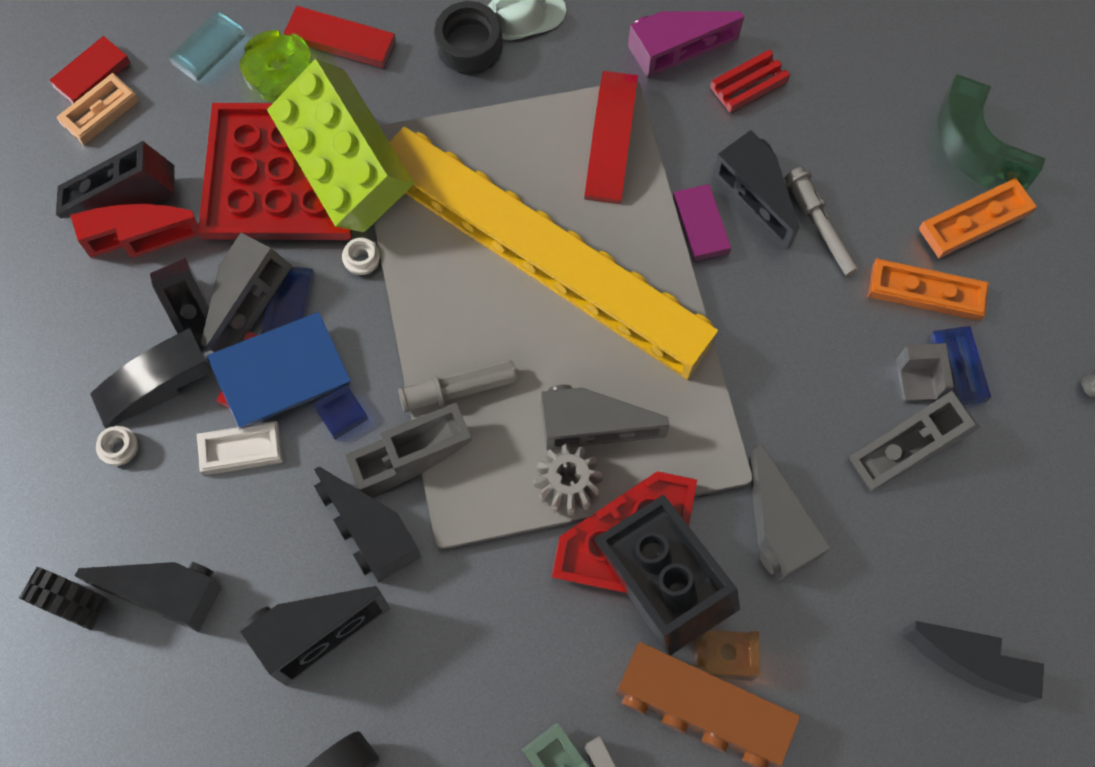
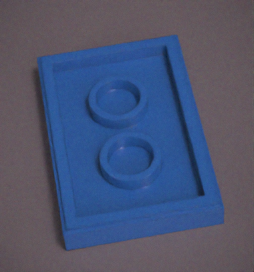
[207,312,351,430]

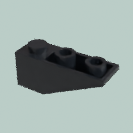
[313,466,421,583]

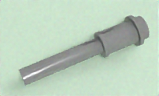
[784,167,859,276]

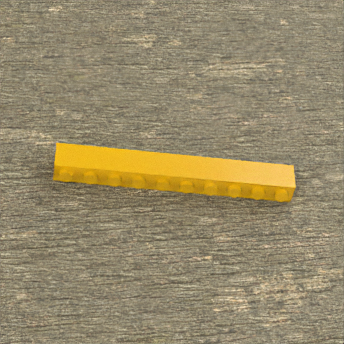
[390,126,719,380]

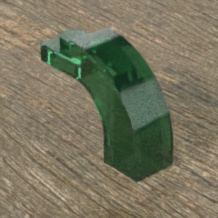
[938,74,1046,189]

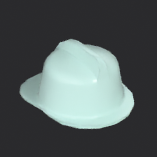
[488,0,566,41]

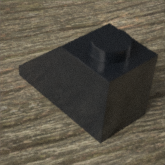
[150,258,209,347]

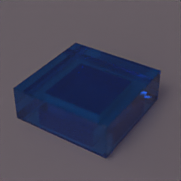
[312,384,368,440]

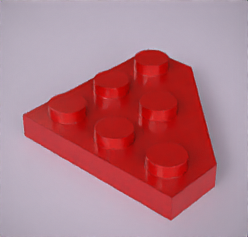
[551,471,698,593]

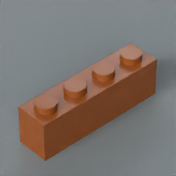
[615,641,800,767]

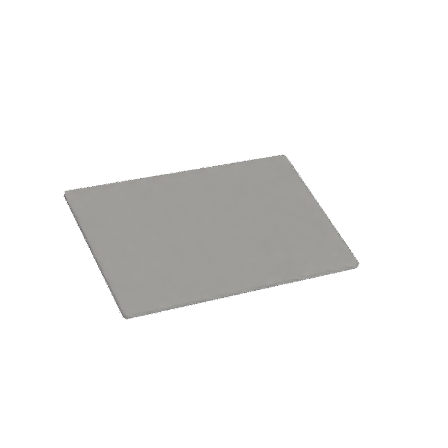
[374,81,752,549]

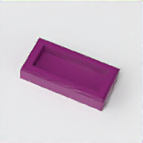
[673,184,731,262]

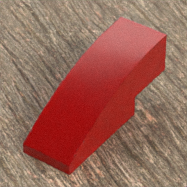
[70,204,199,258]

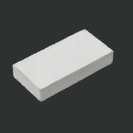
[197,421,283,476]

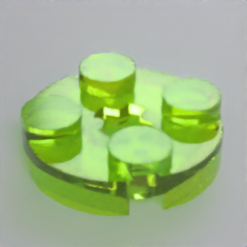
[239,30,313,102]

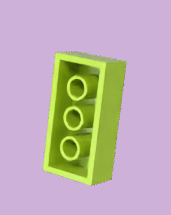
[267,58,415,232]

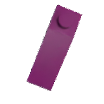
[628,11,744,78]

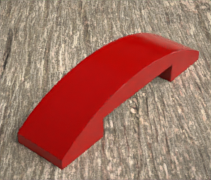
[584,71,638,204]

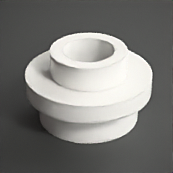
[342,238,380,275]
[96,426,138,466]

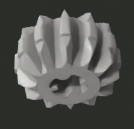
[533,443,603,515]

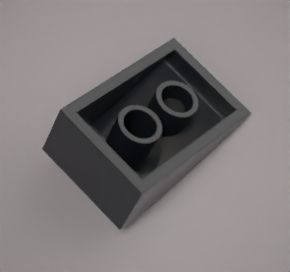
[594,495,740,656]
[240,586,391,686]

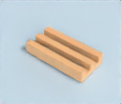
[57,73,139,145]

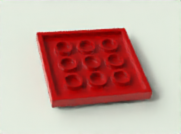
[198,103,352,240]

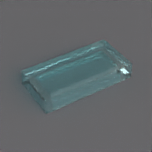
[169,10,246,82]

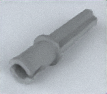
[398,360,517,413]

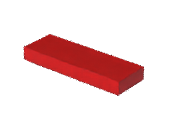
[283,5,396,69]

